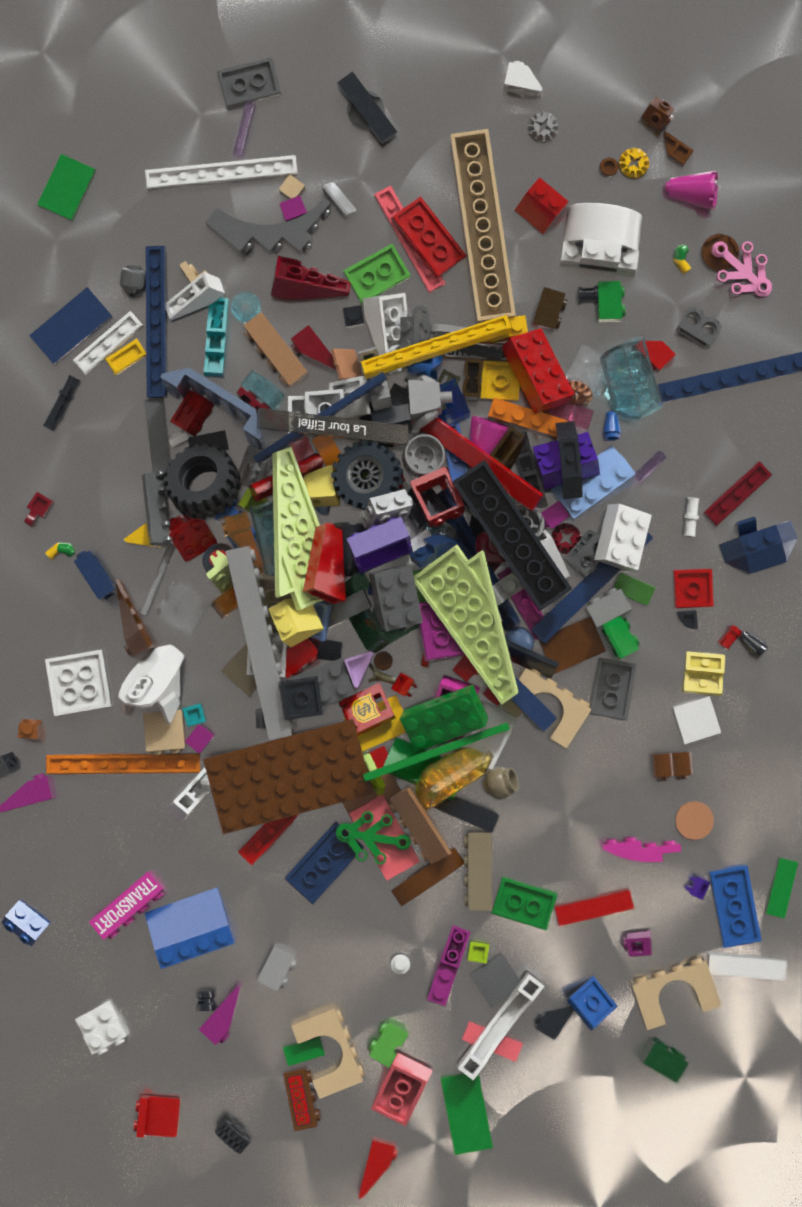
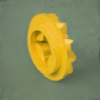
[619,147,649,178]

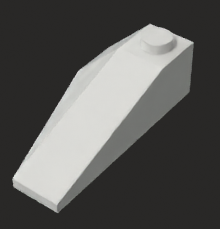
[363,293,407,374]

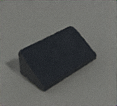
[308,638,343,661]

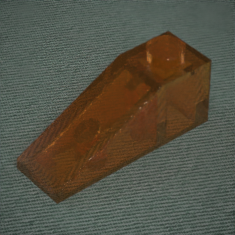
[222,512,263,570]

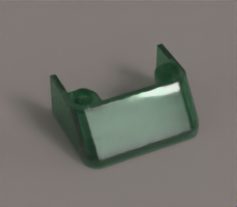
[345,572,419,653]

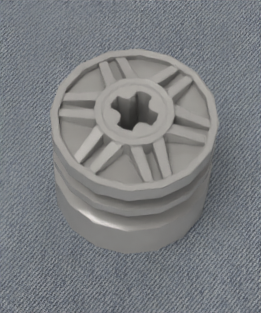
[402,434,445,477]

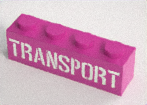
[89,871,165,940]

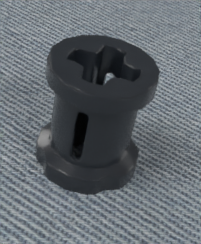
[578,286,598,303]

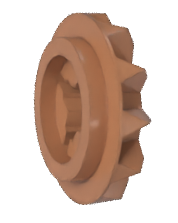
[568,381,593,406]

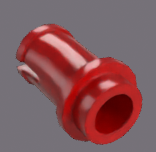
[719,625,742,650]

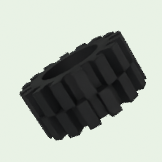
[214,1119,251,1154]

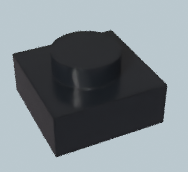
[343,305,365,328]

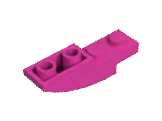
[601,837,681,862]

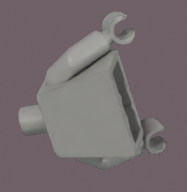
[403,375,453,435]

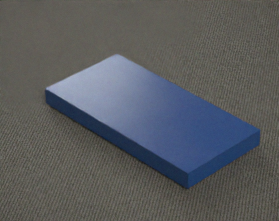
[709,865,762,948]

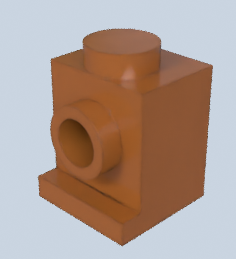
[18,719,41,739]

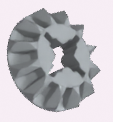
[528,111,558,142]

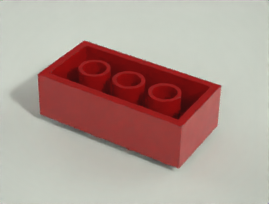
[502,328,575,414]

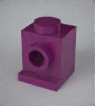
[624,930,653,957]

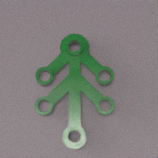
[336,811,411,864]

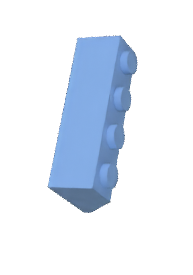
[550,445,636,521]

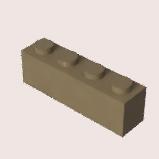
[464,832,492,911]

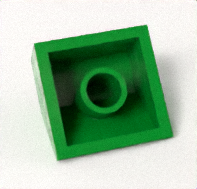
[599,615,640,661]

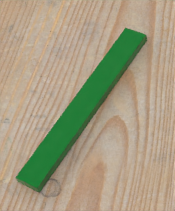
[361,723,510,782]

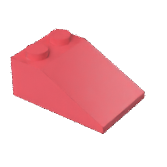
[371,1053,433,1126]

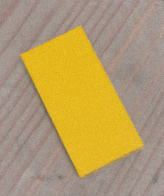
[105,339,146,376]

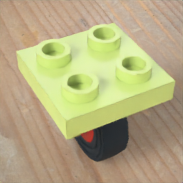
[202,543,233,594]

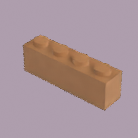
[243,312,308,388]

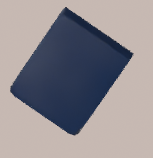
[735,516,757,537]

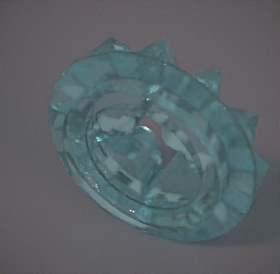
[231,292,261,322]

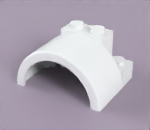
[560,203,642,273]

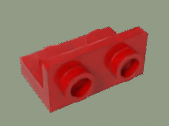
[170,389,214,436]

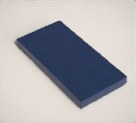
[29,287,113,365]
[284,821,364,905]

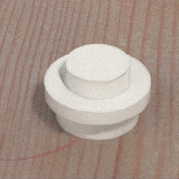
[391,954,410,974]

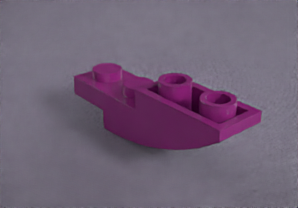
[426,925,471,1007]

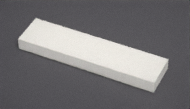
[73,311,143,375]
[708,954,787,981]

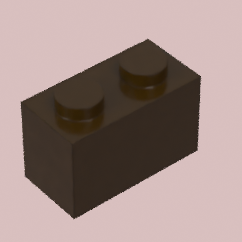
[532,287,568,333]

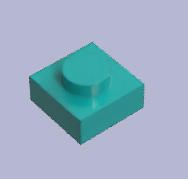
[182,703,206,727]

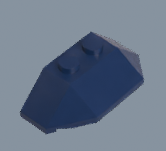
[719,521,798,574]

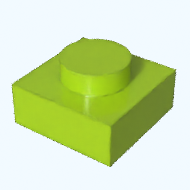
[467,941,490,964]

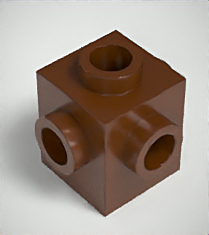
[641,96,674,130]

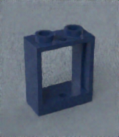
[74,550,117,602]

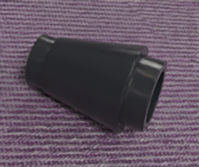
[739,631,768,658]

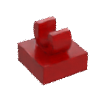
[391,673,417,697]

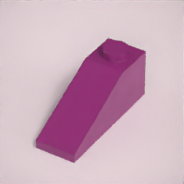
[0,773,55,813]
[198,985,242,1045]

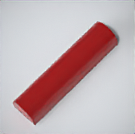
[249,453,324,502]

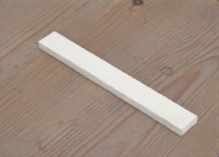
[145,155,298,190]

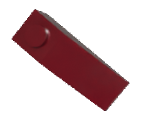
[290,325,337,373]

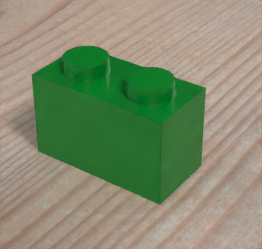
[597,281,626,323]

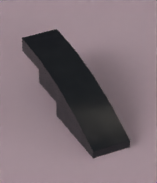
[515,431,548,509]
[419,789,500,833]

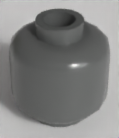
[120,265,145,293]

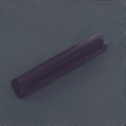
[233,101,256,156]

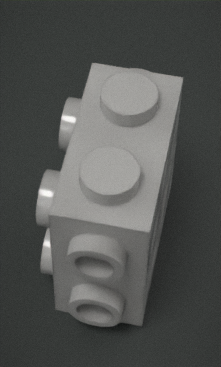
[362,489,413,529]

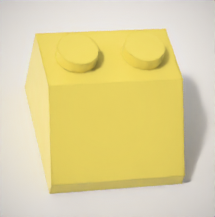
[268,598,324,647]

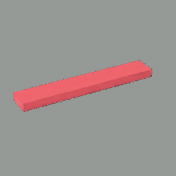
[374,185,446,294]

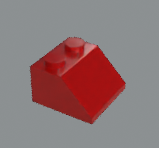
[514,177,569,234]

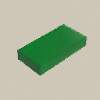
[283,1036,325,1066]

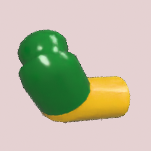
[674,244,691,274]
[45,542,75,560]

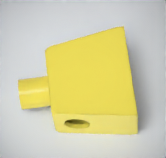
[304,465,340,507]

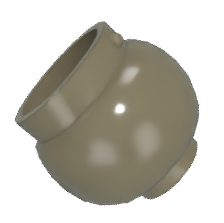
[483,767,519,800]

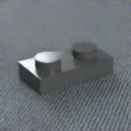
[400,316,419,349]

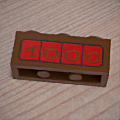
[283,1067,321,1131]

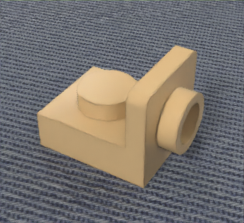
[179,261,207,283]

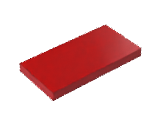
[391,196,467,278]

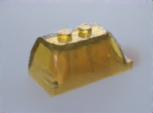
[415,747,494,812]

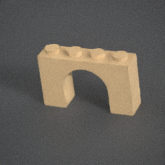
[502,668,592,749]
[632,958,722,1030]
[291,1007,365,1099]

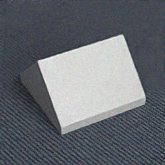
[305,389,346,431]

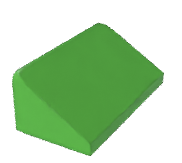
[613,573,656,606]

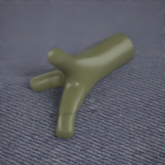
[368,663,396,684]

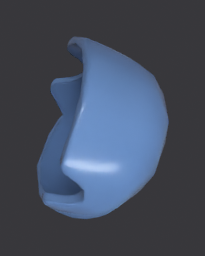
[505,627,535,651]

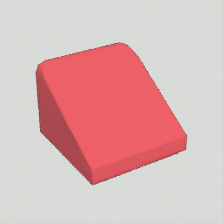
[290,436,315,462]

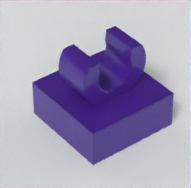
[685,876,711,900]

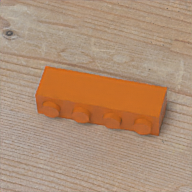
[487,398,567,440]

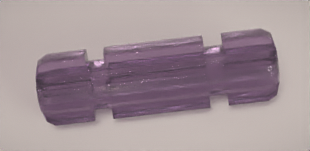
[634,450,666,482]

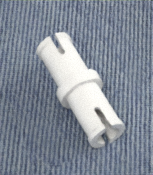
[683,497,699,537]

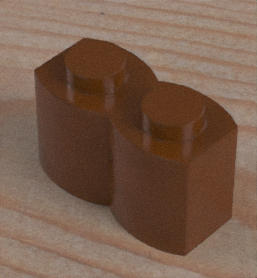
[652,752,693,781]

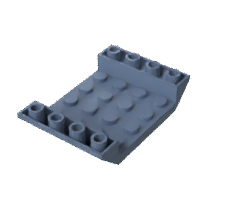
[160,368,266,449]

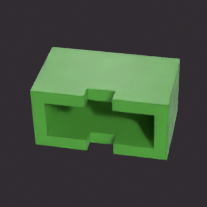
[368,1021,409,1068]

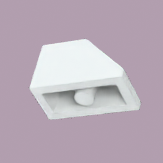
[504,61,542,97]

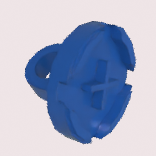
[406,355,443,382]

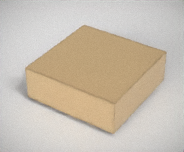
[279,174,305,199]

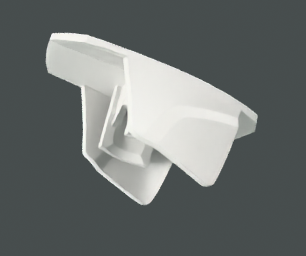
[118,645,184,724]

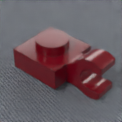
[24,492,54,527]

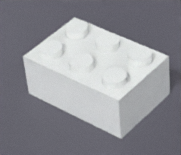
[594,504,652,571]

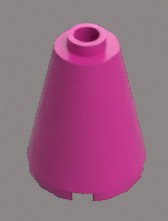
[666,171,718,210]
[469,416,508,468]

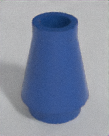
[603,411,622,441]

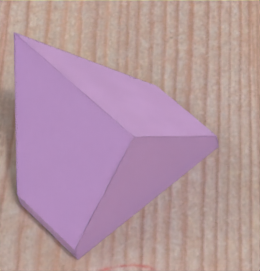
[344,652,374,689]

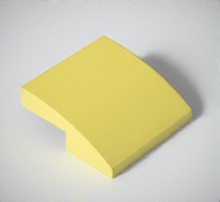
[683,652,725,696]

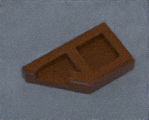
[663,131,694,167]

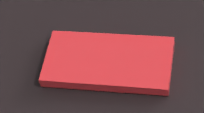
[349,794,420,881]

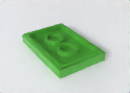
[343,243,411,305]

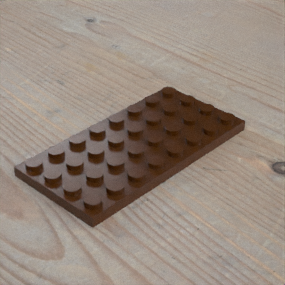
[203,719,373,834]

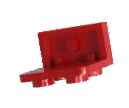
[168,514,217,562]
[133,1095,181,1138]

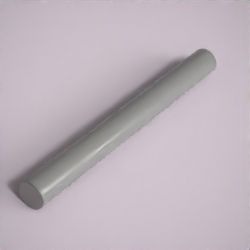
[140,543,175,616]

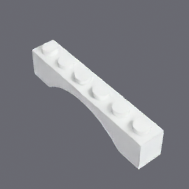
[457,972,544,1080]

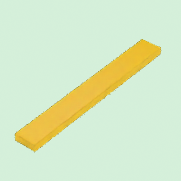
[360,315,512,379]

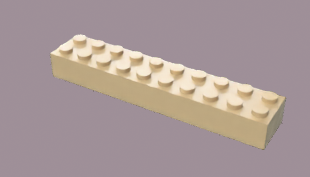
[450,129,516,324]

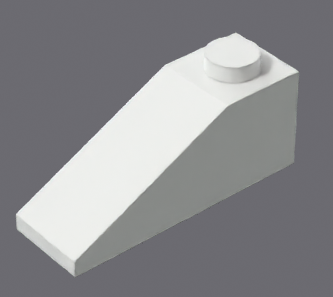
[166,272,225,320]
[168,768,211,822]

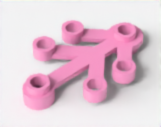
[711,241,772,297]

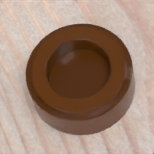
[599,157,619,178]
[374,651,393,671]

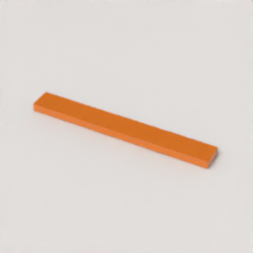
[46,754,200,774]

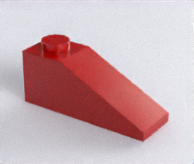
[358,1138,398,1199]

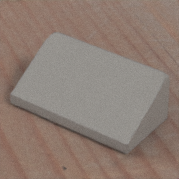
[322,182,357,219]

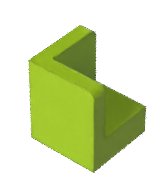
[238,488,269,517]

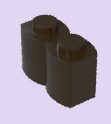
[462,358,483,401]

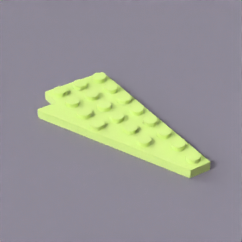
[272,447,323,610]
[414,545,519,705]

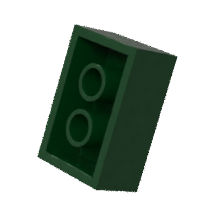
[638,1037,689,1084]

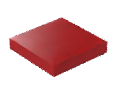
[673,569,714,609]

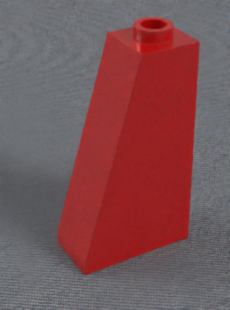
[303,523,346,604]

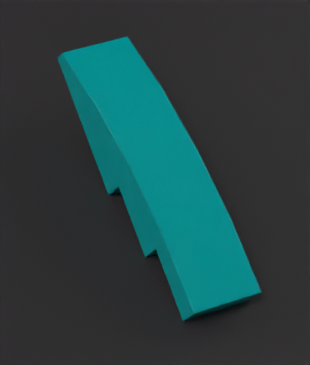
[204,298,229,377]

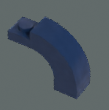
[409,534,473,568]

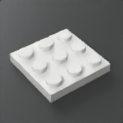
[45,650,112,716]

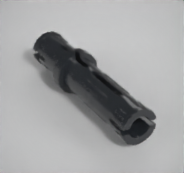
[43,375,80,431]

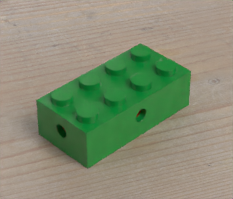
[400,684,489,752]

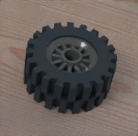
[332,441,404,510]

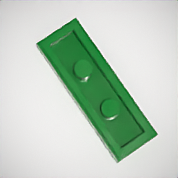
[765,857,799,919]

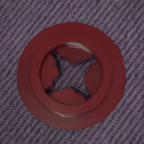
[551,523,582,554]

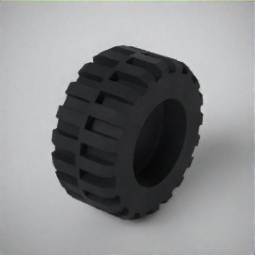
[164,443,241,520]

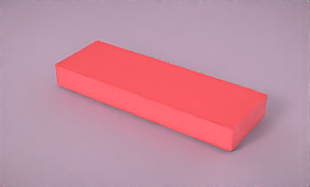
[462,1021,523,1062]

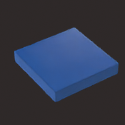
[567,976,618,1030]

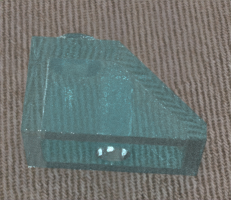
[241,370,285,409]

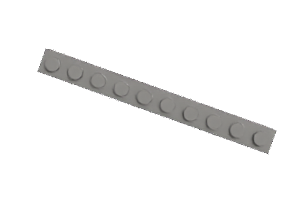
[226,545,296,741]

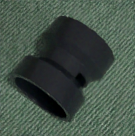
[196,990,215,1011]

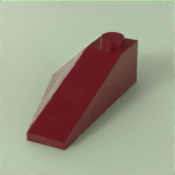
[271,256,351,299]

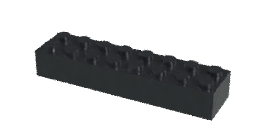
[451,460,572,611]

